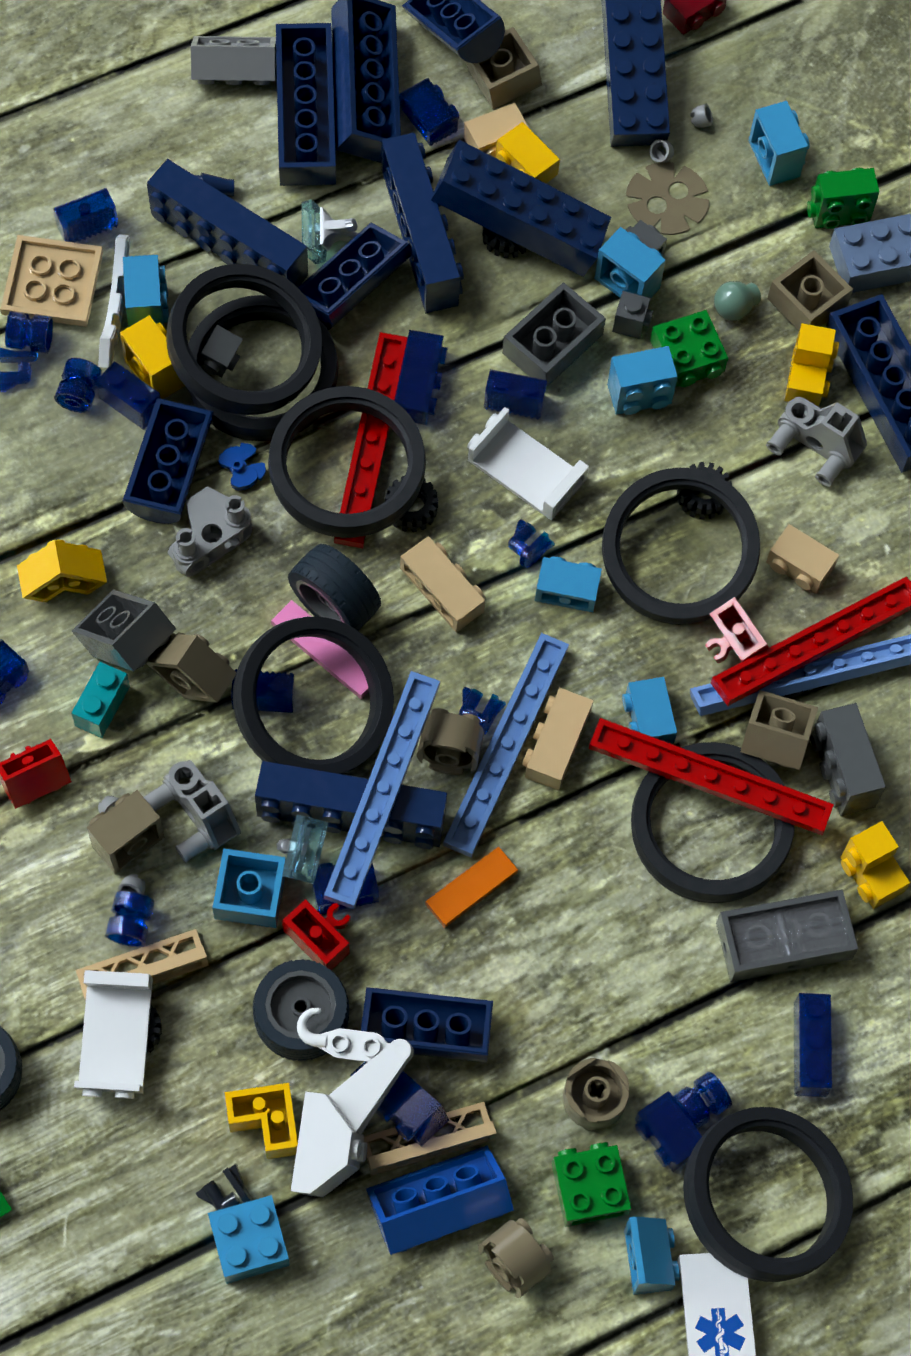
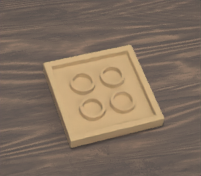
[0,235,103,327]

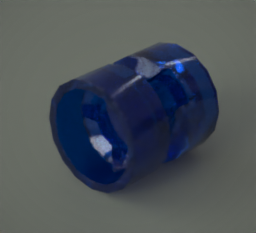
[5,311,53,354]
[54,358,102,413]
[105,891,155,947]
[671,1071,732,1131]

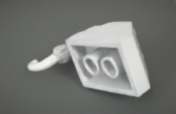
[291,1008,414,1197]

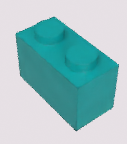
[71,662,130,738]

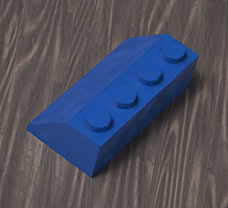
[366,1145,514,1255]

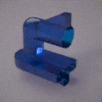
[0,348,38,392]
[508,519,555,568]
[459,686,506,735]

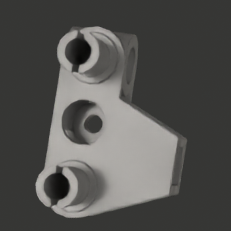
[766,397,867,487]
[168,486,252,577]
[143,760,241,863]

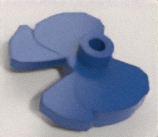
[218,443,266,491]

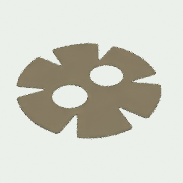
[626,162,709,234]

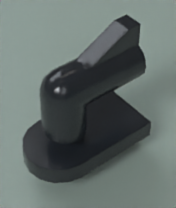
[196,1164,253,1211]

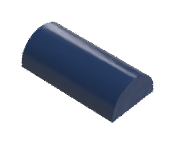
[402,0,505,63]
[298,223,412,330]
[123,398,214,524]
[361,987,493,1063]

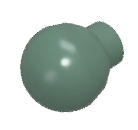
[714,281,761,321]

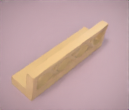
[76,929,209,1001]
[363,1102,496,1176]

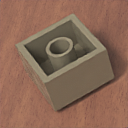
[466,27,542,110]
[767,250,853,330]
[146,632,236,703]
[740,690,818,770]
[87,790,165,875]

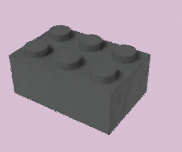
[502,282,606,389]
[72,589,176,672]
[810,703,886,816]

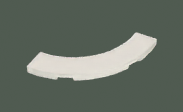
[98,234,130,368]

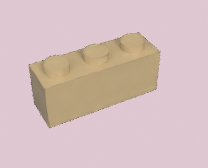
[400,536,486,633]
[522,687,594,790]

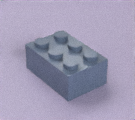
[829,214,911,293]

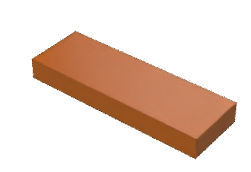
[425,846,518,928]

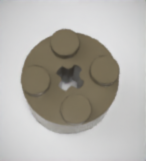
[417,708,484,775]
[563,1058,629,1131]
[478,1218,554,1298]

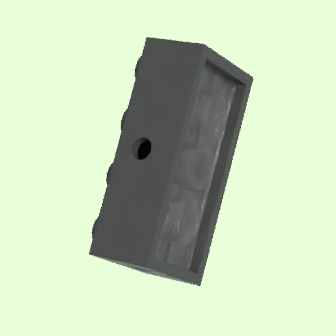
[716,889,858,982]

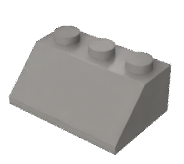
[191,36,276,85]

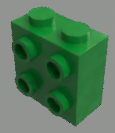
[807,167,880,229]
[650,310,728,387]
[552,1142,631,1227]

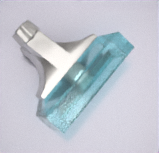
[302,199,358,264]
[277,815,328,884]

